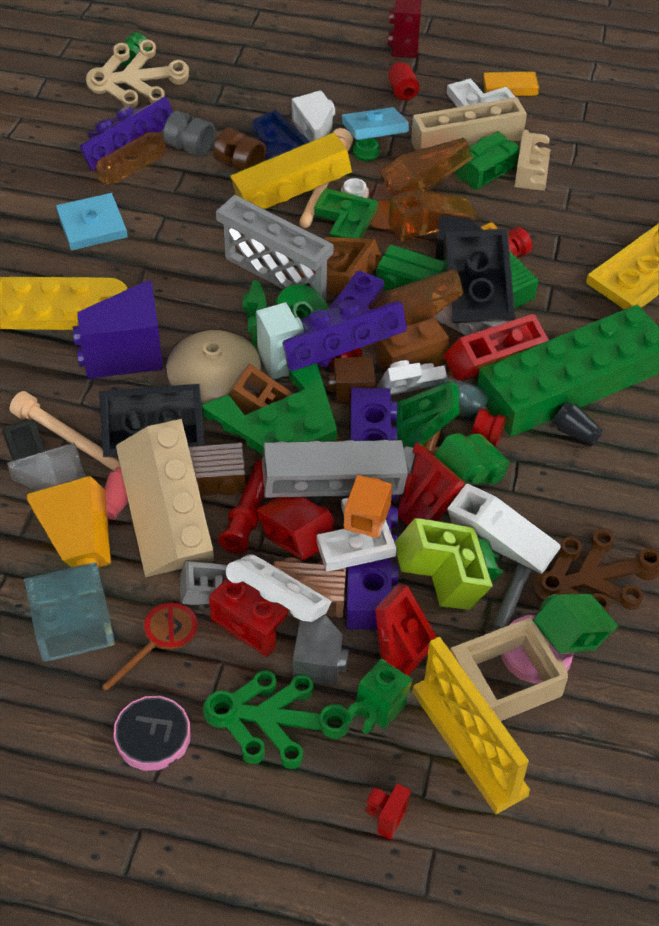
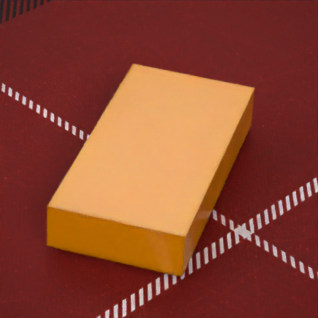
[482,71,539,96]

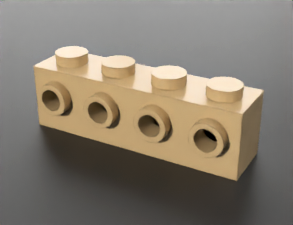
[411,97,527,159]

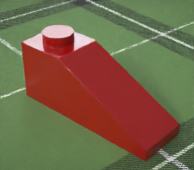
[443,314,549,383]

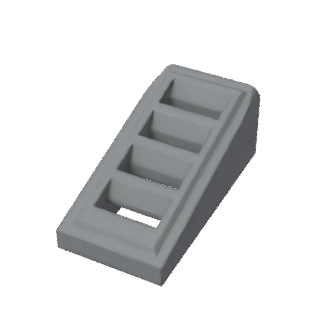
[180,561,228,605]

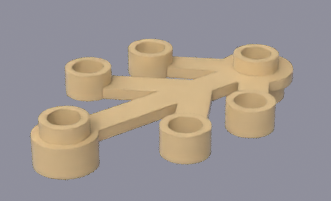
[86,40,189,108]

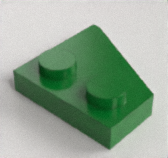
[396,381,460,448]

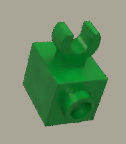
[346,659,412,735]

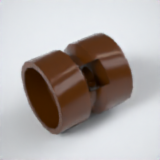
[214,127,266,171]

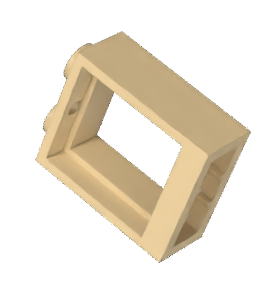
[450,617,568,721]

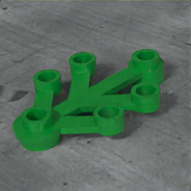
[203,670,350,769]

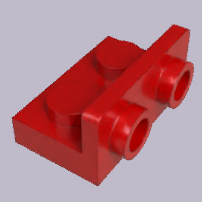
[209,578,288,658]

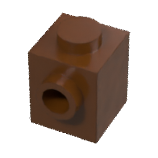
[328,356,376,404]

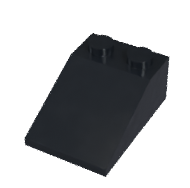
[443,229,515,323]

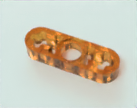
[96,132,166,184]

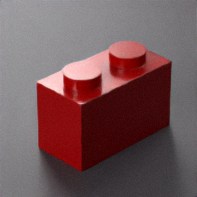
[256,497,335,561]

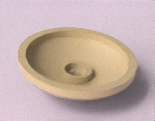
[166,330,261,404]

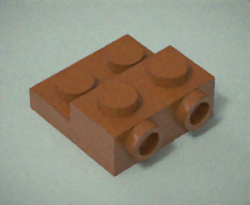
[298,237,382,294]

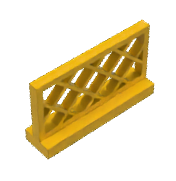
[412,636,530,814]

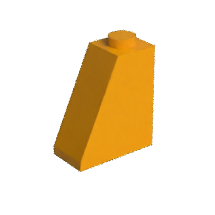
[27,476,111,573]

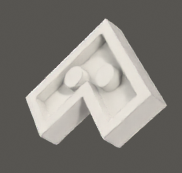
[447,78,515,107]
[377,360,447,395]
[317,498,396,572]

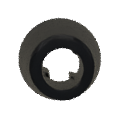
[552,402,603,446]

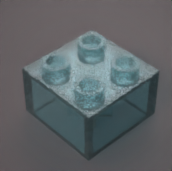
[24,562,115,662]

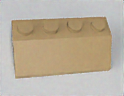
[116,419,214,577]

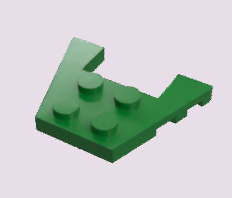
[202,363,337,455]

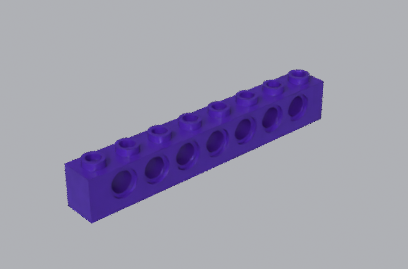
[346,387,398,630]

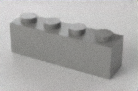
[262,440,408,498]

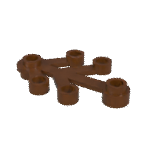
[533,529,659,613]

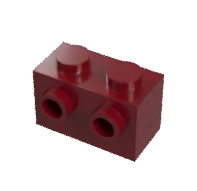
[388,0,422,58]

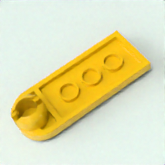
[586,223,659,310]
[0,277,127,330]

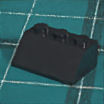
[99,384,204,458]

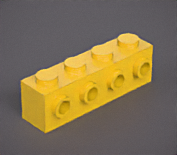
[230,132,352,210]

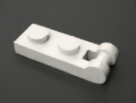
[226,554,332,622]

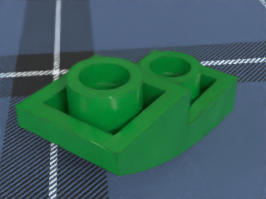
[242,280,267,348]

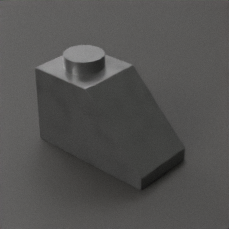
[293,615,349,685]

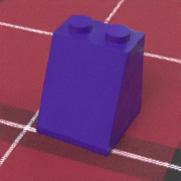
[73,281,163,379]

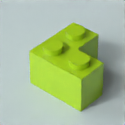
[394,518,492,610]

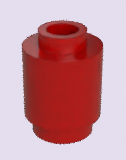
[388,62,420,101]

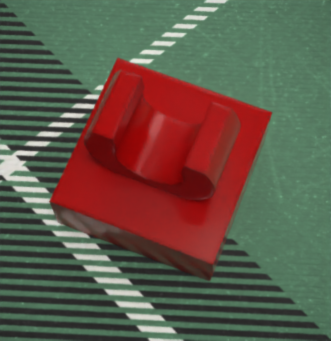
[365,783,411,840]

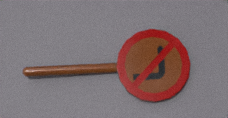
[102,602,198,691]

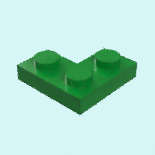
[314,188,378,239]

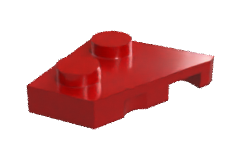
[398,443,466,526]

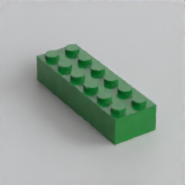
[476,304,659,438]

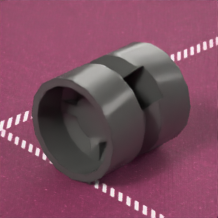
[163,110,215,157]

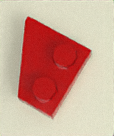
[375,584,437,676]

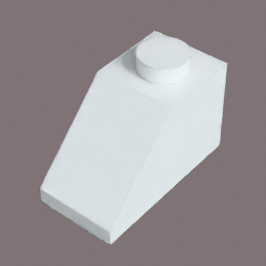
[292,90,335,143]

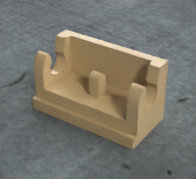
[514,130,551,191]

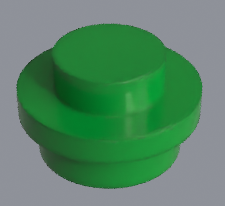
[353,138,380,162]

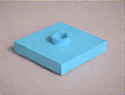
[342,107,409,140]
[56,193,128,250]

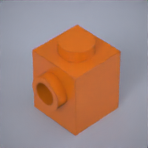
[344,475,392,539]

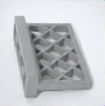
[216,195,334,301]

